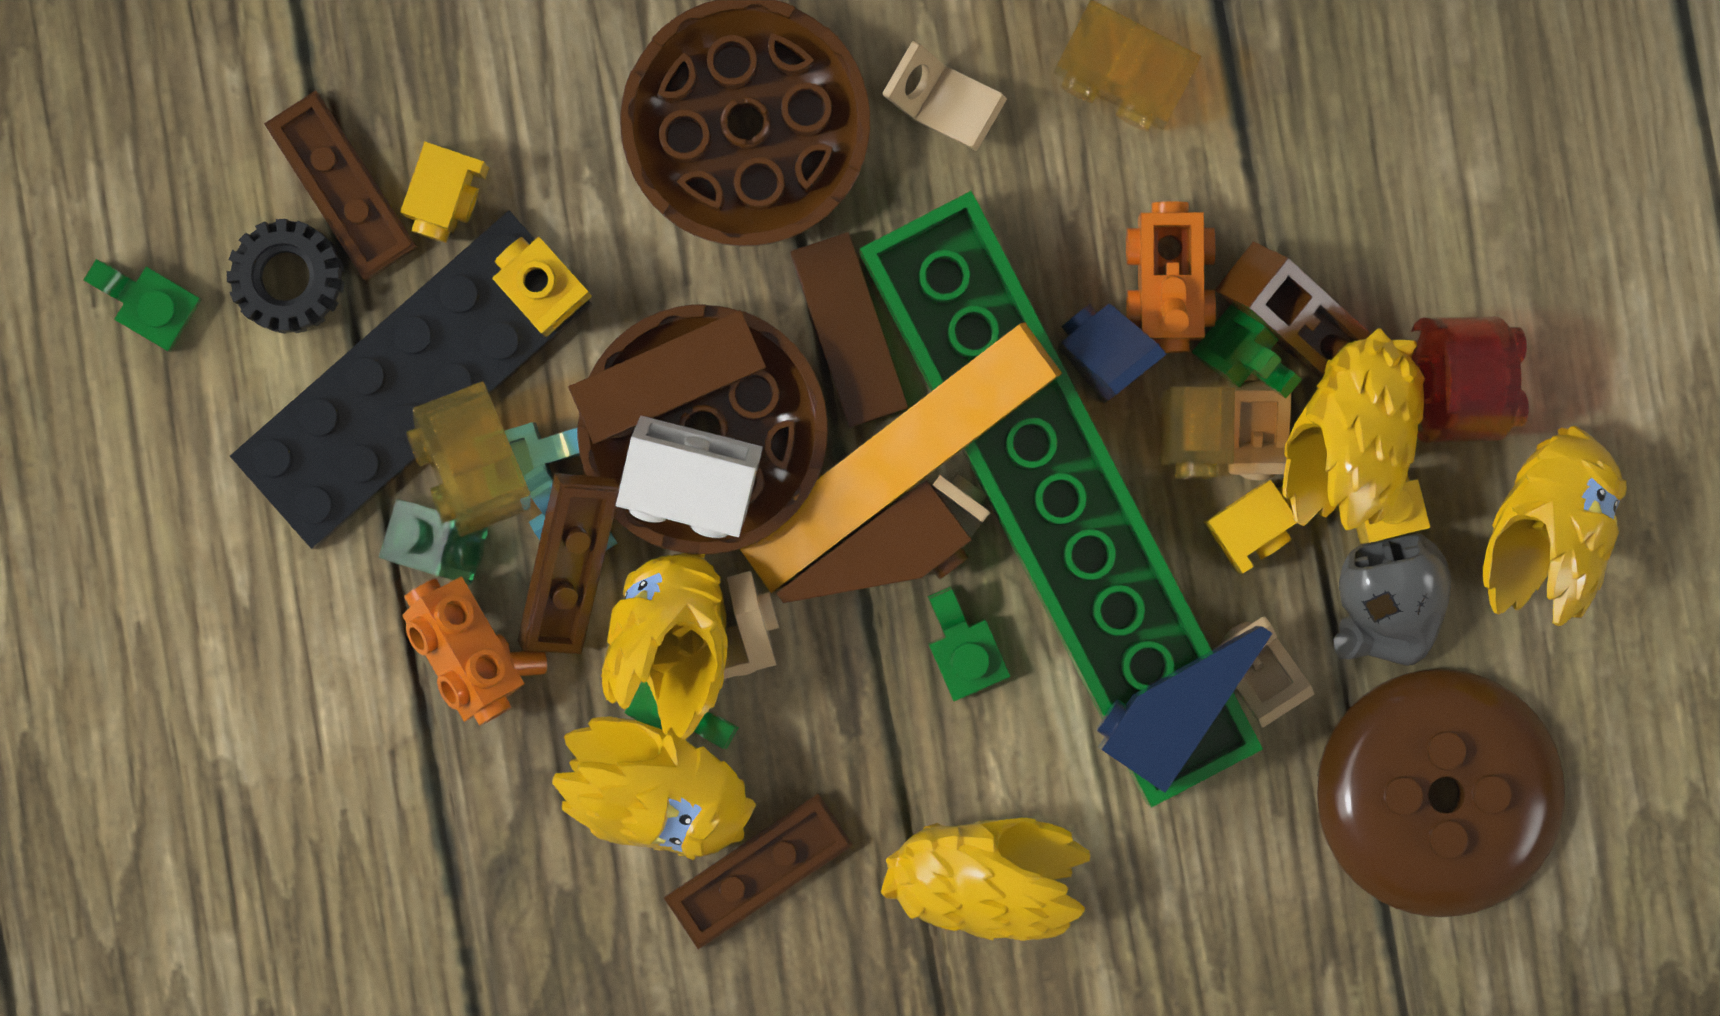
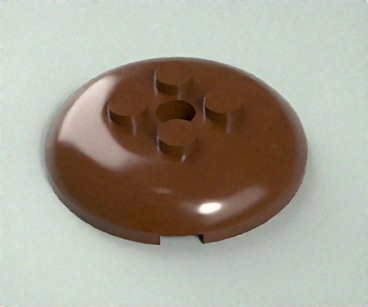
[620,0,870,247]
[577,304,828,554]
[1317,669,1565,917]

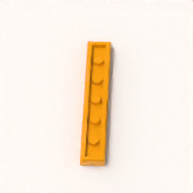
[740,322,1062,593]

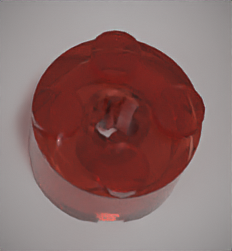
[1410,316,1529,443]

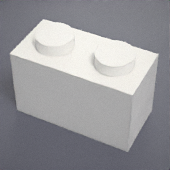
[616,416,763,538]

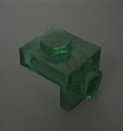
[378,499,488,585]

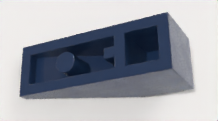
[1058,303,1166,403]
[1096,626,1273,793]

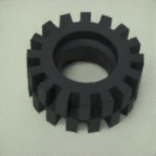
[226,219,345,334]

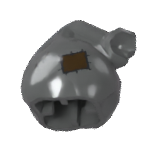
[1333,533,1451,666]

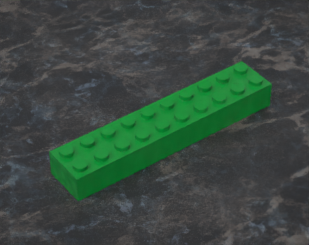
[860,190,1263,808]

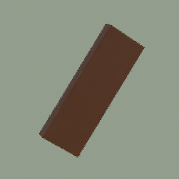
[264,90,418,281]
[790,232,908,428]
[568,310,766,445]
[517,473,620,654]
[664,793,853,950]

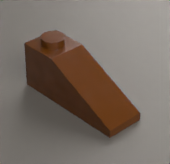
[1215,241,1371,379]
[776,480,972,603]

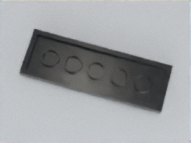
[230,210,593,549]

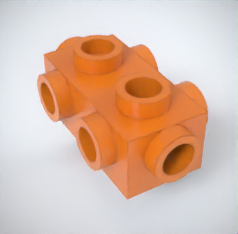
[1126,201,1216,353]
[402,576,547,726]

